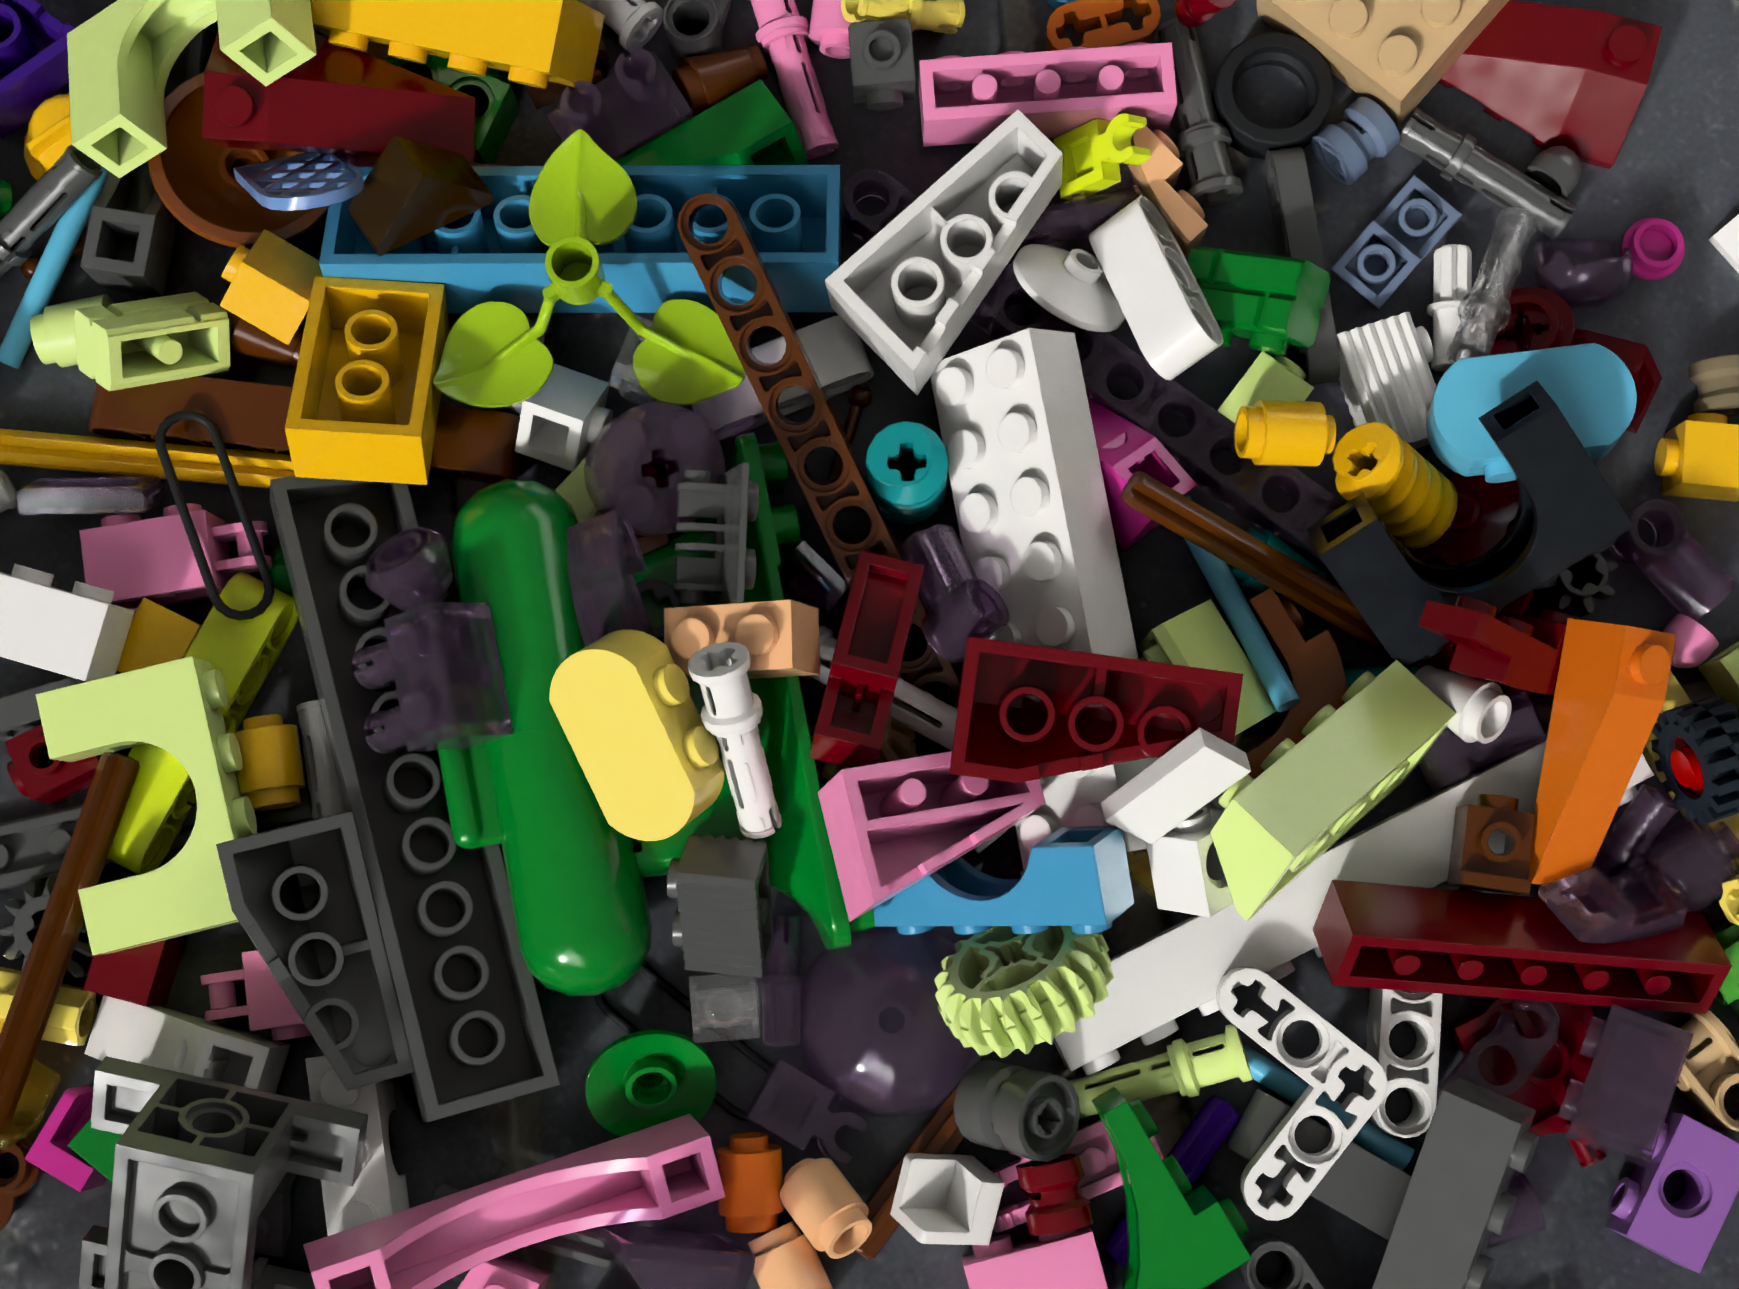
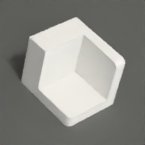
[890,1153,1005,1245]

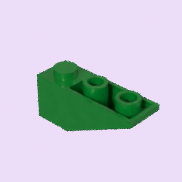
[616,79,809,166]

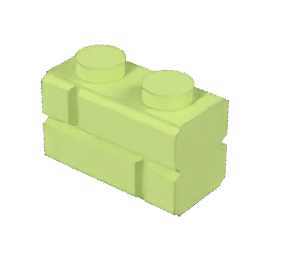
[74,292,231,391]

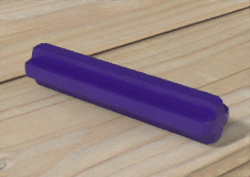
[1103,1095,1240,1268]

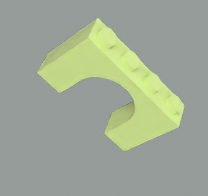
[67,0,317,178]
[35,656,257,956]

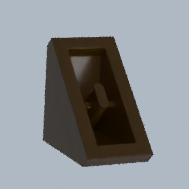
[348,135,494,256]

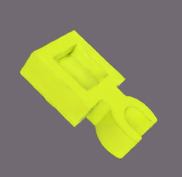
[1053,113,1151,201]

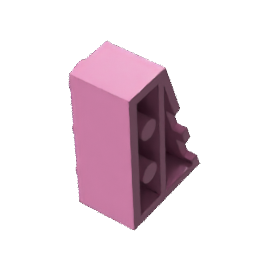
[818,751,1046,922]

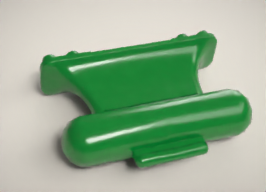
[425,432,875,996]

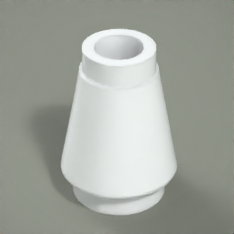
[1414,665,1512,744]

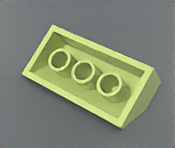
[1210,660,1457,921]

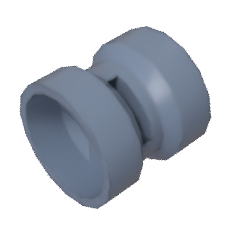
[1311,97,1400,185]

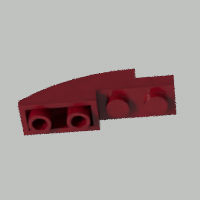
[1418,596,1577,695]

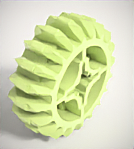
[934,926,1114,1058]

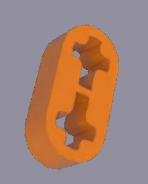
[1045,0,1161,51]

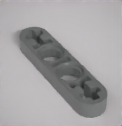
[1265,146,1340,385]

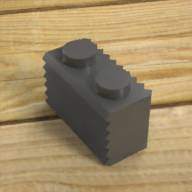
[667,832,775,978]

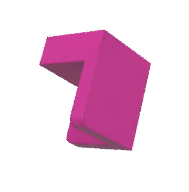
[25,1085,107,1192]

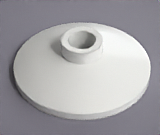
[1013,244,1125,332]

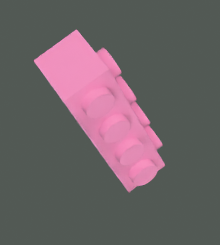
[919,42,1177,147]

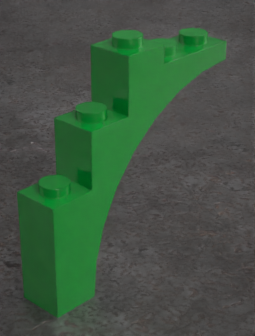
[1092,1087,1252,1289]

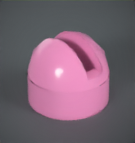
[1663,613,1719,668]

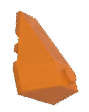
[1528,618,1676,889]

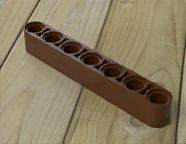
[89,376,521,484]

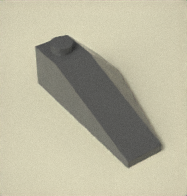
[216,811,414,1091]

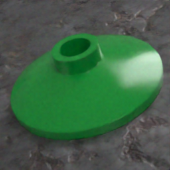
[585,1029,717,1137]

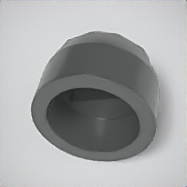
[1524,146,1582,199]

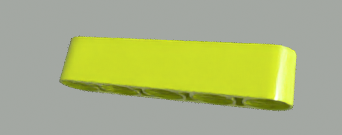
[107,572,298,875]

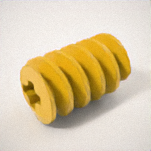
[1332,422,1458,549]

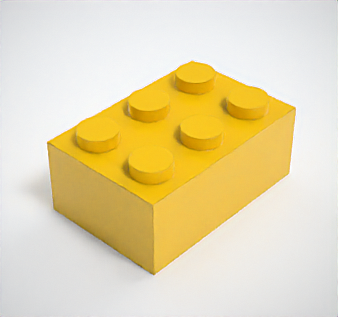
[285,276,450,485]

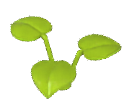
[433,129,746,408]

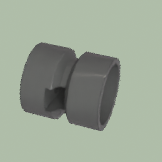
[954,1059,1080,1162]

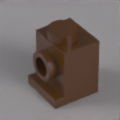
[1447,794,1535,895]

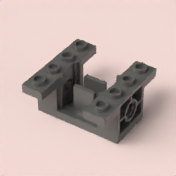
[79,1056,368,1289]

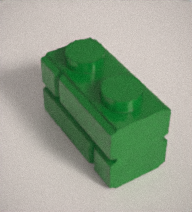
[1188,246,1331,355]

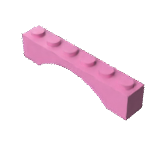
[303,1113,725,1289]

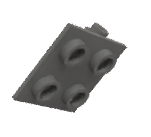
[673,463,759,605]

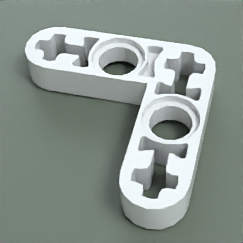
[1216,966,1387,1221]

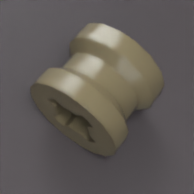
[1688,355,1739,418]

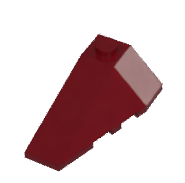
[1438,0,1662,169]
[202,32,477,163]
[949,637,1243,783]

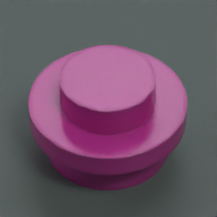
[1620,217,1685,280]

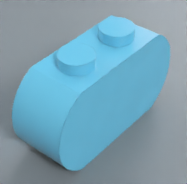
[1426,343,1637,483]

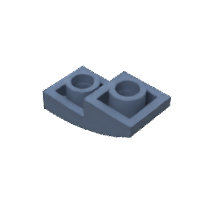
[1331,175,1462,310]

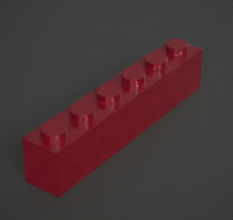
[1313,880,1732,1014]

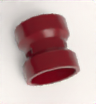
[1016,1153,1095,1235]

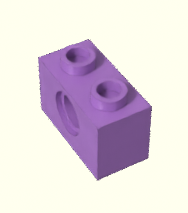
[1606,1110,1739,1274]

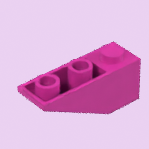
[1087,397,1197,550]

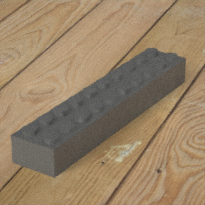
[270,475,560,1122]

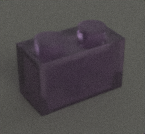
[1558,1004,1694,1167]

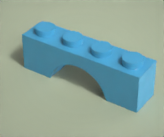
[873,826,1135,935]

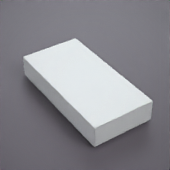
[1100,728,1251,844]

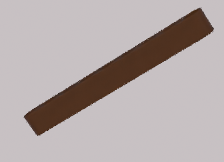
[677,193,961,724]

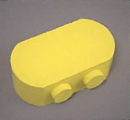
[549,629,725,841]

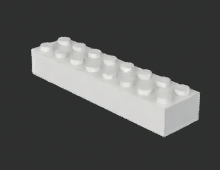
[930,328,1158,870]

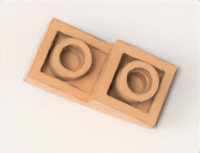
[1128,126,1208,257]

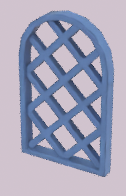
[233,153,365,211]

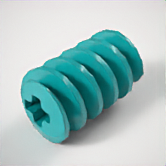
[865,421,949,525]

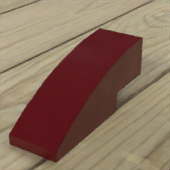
[810,550,925,768]

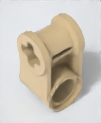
[1646,1010,1739,1133]

